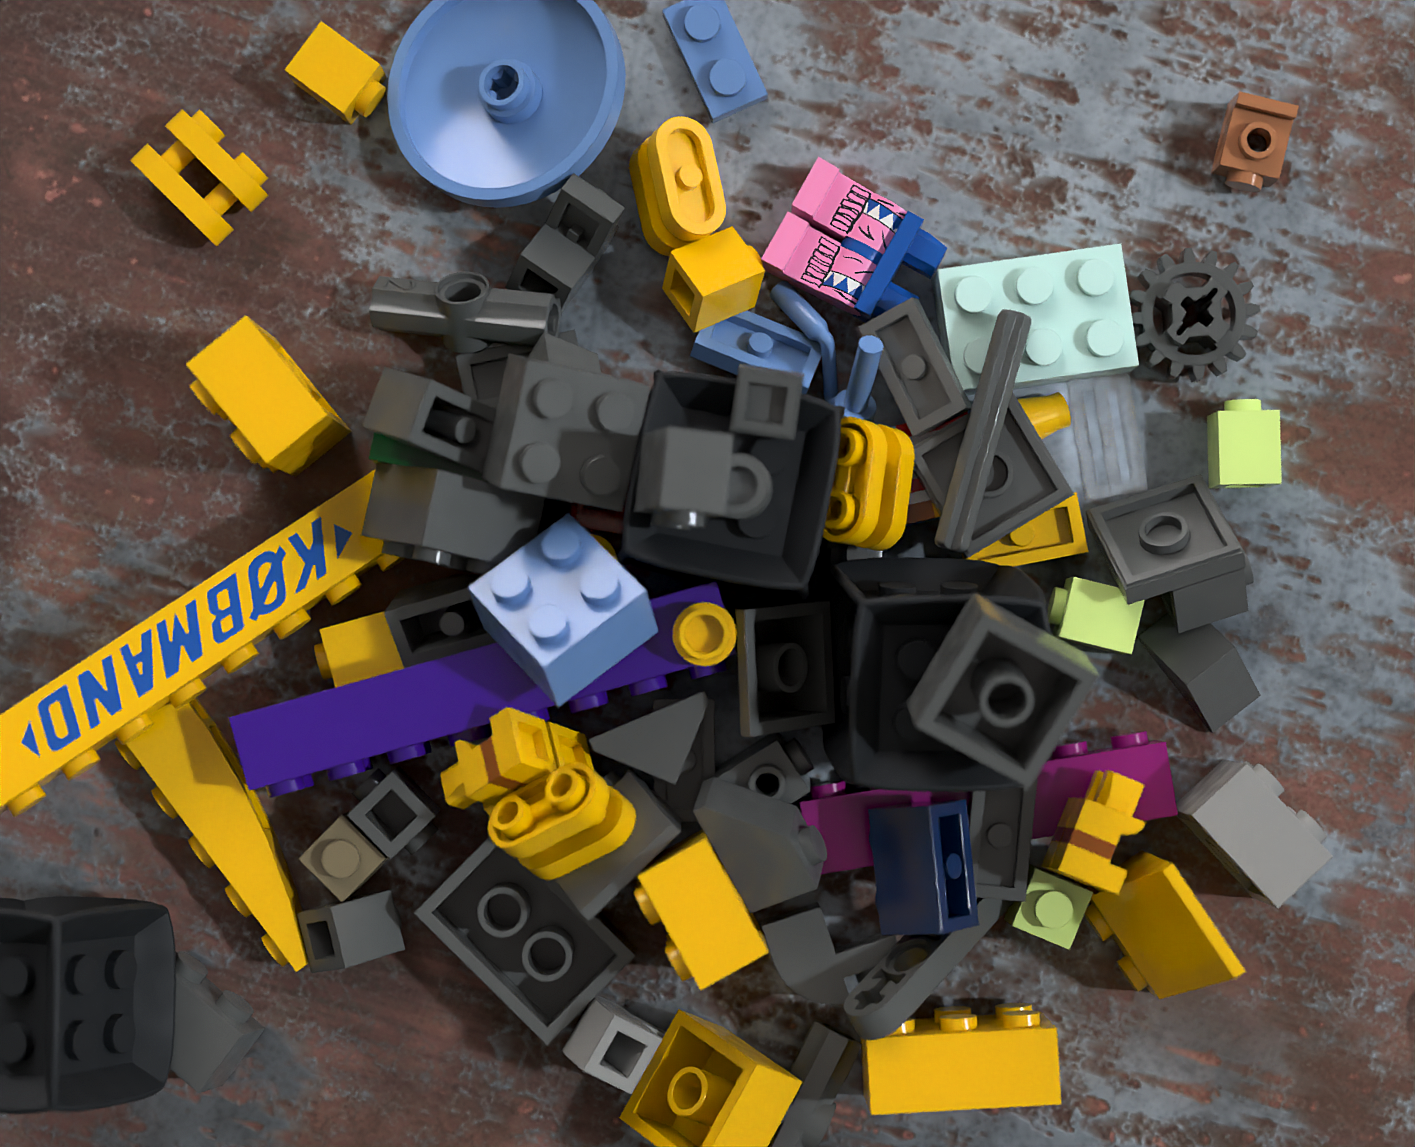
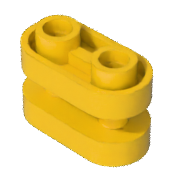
[130,109,269,246]
[629,116,726,257]
[822,417,915,551]
[488,762,636,880]

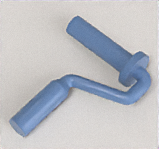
[770,281,883,422]

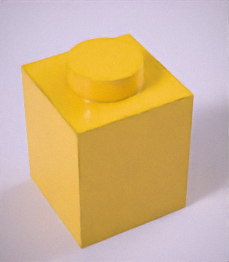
[285,21,387,125]
[662,226,765,333]
[314,611,404,688]

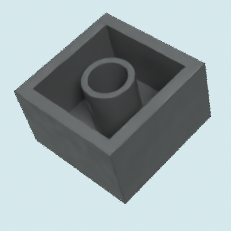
[482,353,650,512]
[361,462,546,575]
[906,592,1099,788]

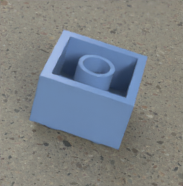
[468,513,658,707]

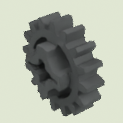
[1129,248,1260,383]

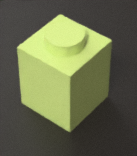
[1207,399,1282,489]
[1047,577,1145,655]
[1004,864,1093,950]

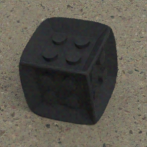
[617,370,845,600]
[822,558,1050,792]
[0,896,176,1114]

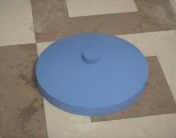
[387,0,626,208]

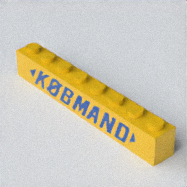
[0,469,405,817]

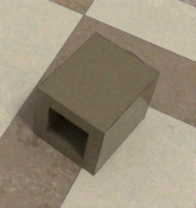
[298,811,389,903]

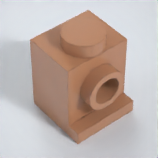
[1211,91,1299,192]

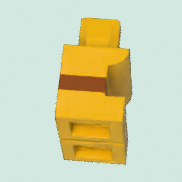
[440,707,594,816]
[1041,770,1146,895]

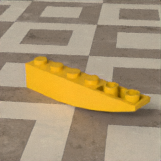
[115,698,308,972]

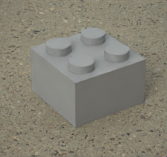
[1176,760,1333,908]

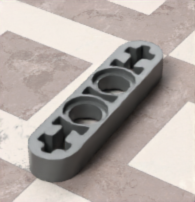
[843,897,1015,1040]

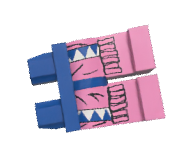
[761,157,947,323]

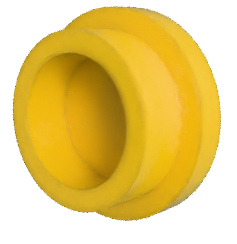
[673,602,736,666]

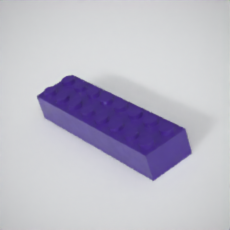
[229,581,737,798]

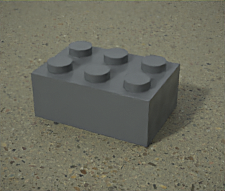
[414,837,637,1045]

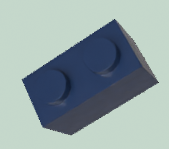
[868,799,979,935]

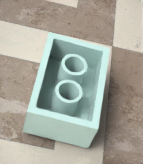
[932,244,1139,396]

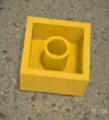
[619,1009,802,1147]

